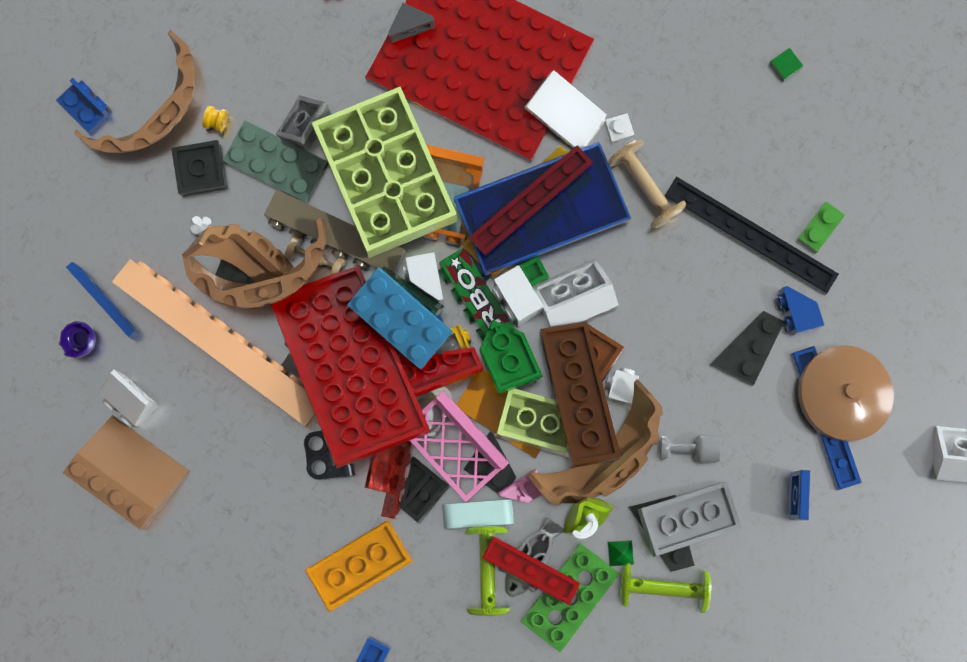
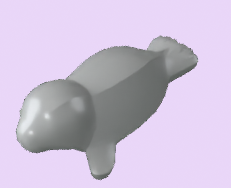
[498,518,564,597]

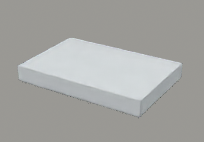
[524,70,607,149]

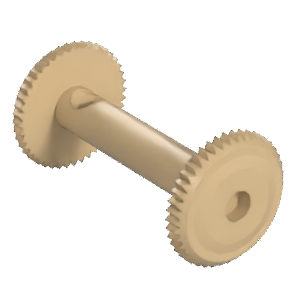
[608,140,686,228]

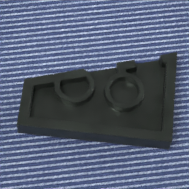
[710,311,785,386]

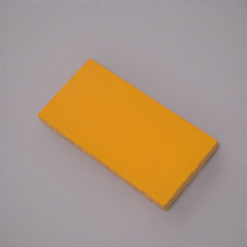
[456,369,540,459]
[305,520,413,612]

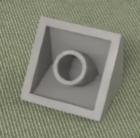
[276,95,331,151]

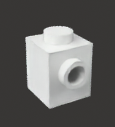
[605,367,639,406]

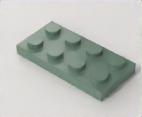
[223,120,328,203]

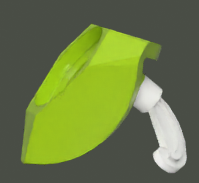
[563,497,614,540]

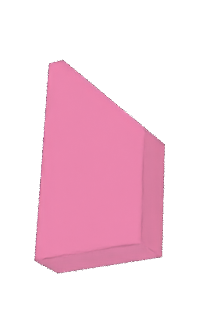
[497,469,542,503]

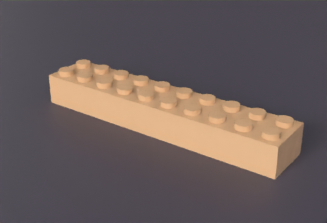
[112,259,317,430]

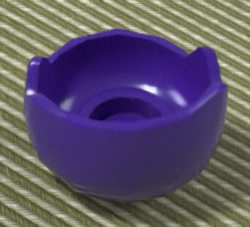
[59,321,96,358]

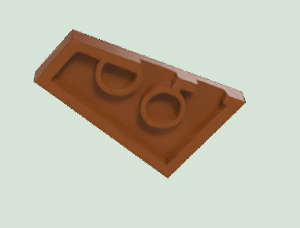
[588,324,625,382]

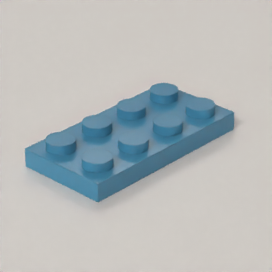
[347,267,453,369]

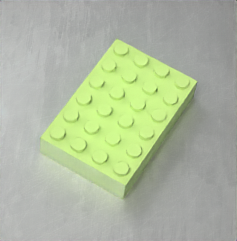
[312,87,457,258]

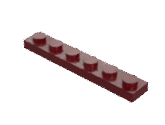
[469,145,593,256]

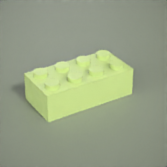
[495,389,569,458]

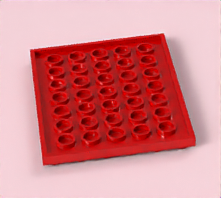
[365,0,594,162]

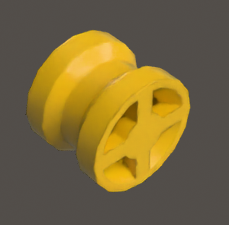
[202,105,228,133]

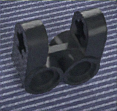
[304,431,356,480]

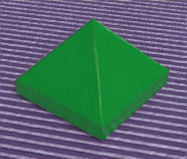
[608,540,634,566]

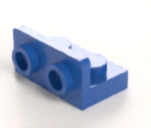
[56,78,110,134]

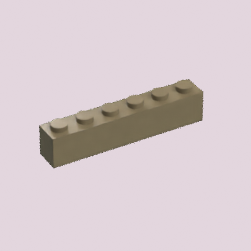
[264,189,406,279]

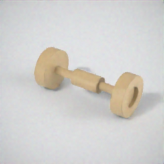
[285,235,346,276]

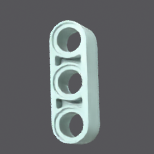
[442,500,514,529]

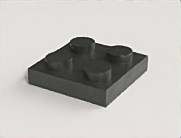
[171,140,226,195]

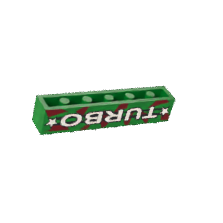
[438,247,515,342]

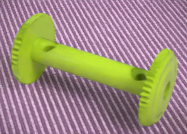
[465,526,510,616]
[620,563,711,613]

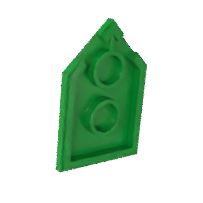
[479,320,543,394]

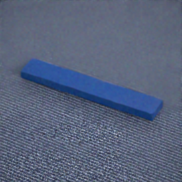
[791,346,862,490]

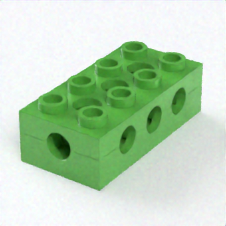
[520,543,620,653]

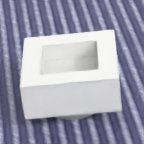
[605,113,634,144]

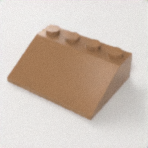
[62,415,189,530]

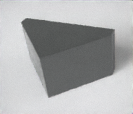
[388,3,435,43]

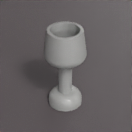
[660,435,720,464]

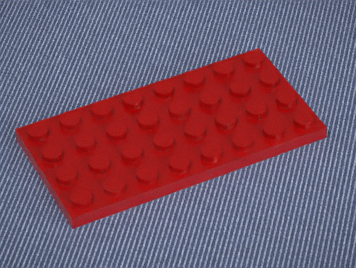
[270,265,430,468]

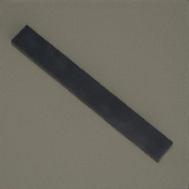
[664,176,839,295]

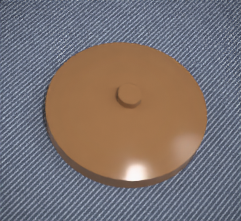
[798,345,893,442]

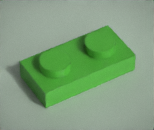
[797,201,845,254]

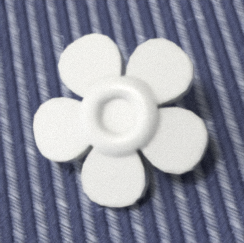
[189,216,212,236]

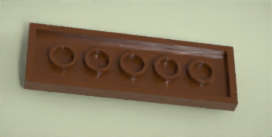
[539,322,621,468]

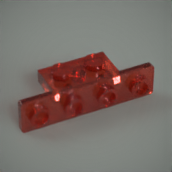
[364,441,411,519]

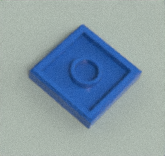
[790,470,810,521]

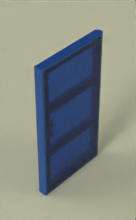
[454,142,631,276]

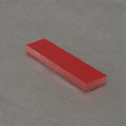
[482,536,581,605]

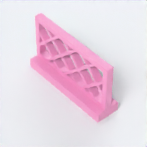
[410,390,509,502]

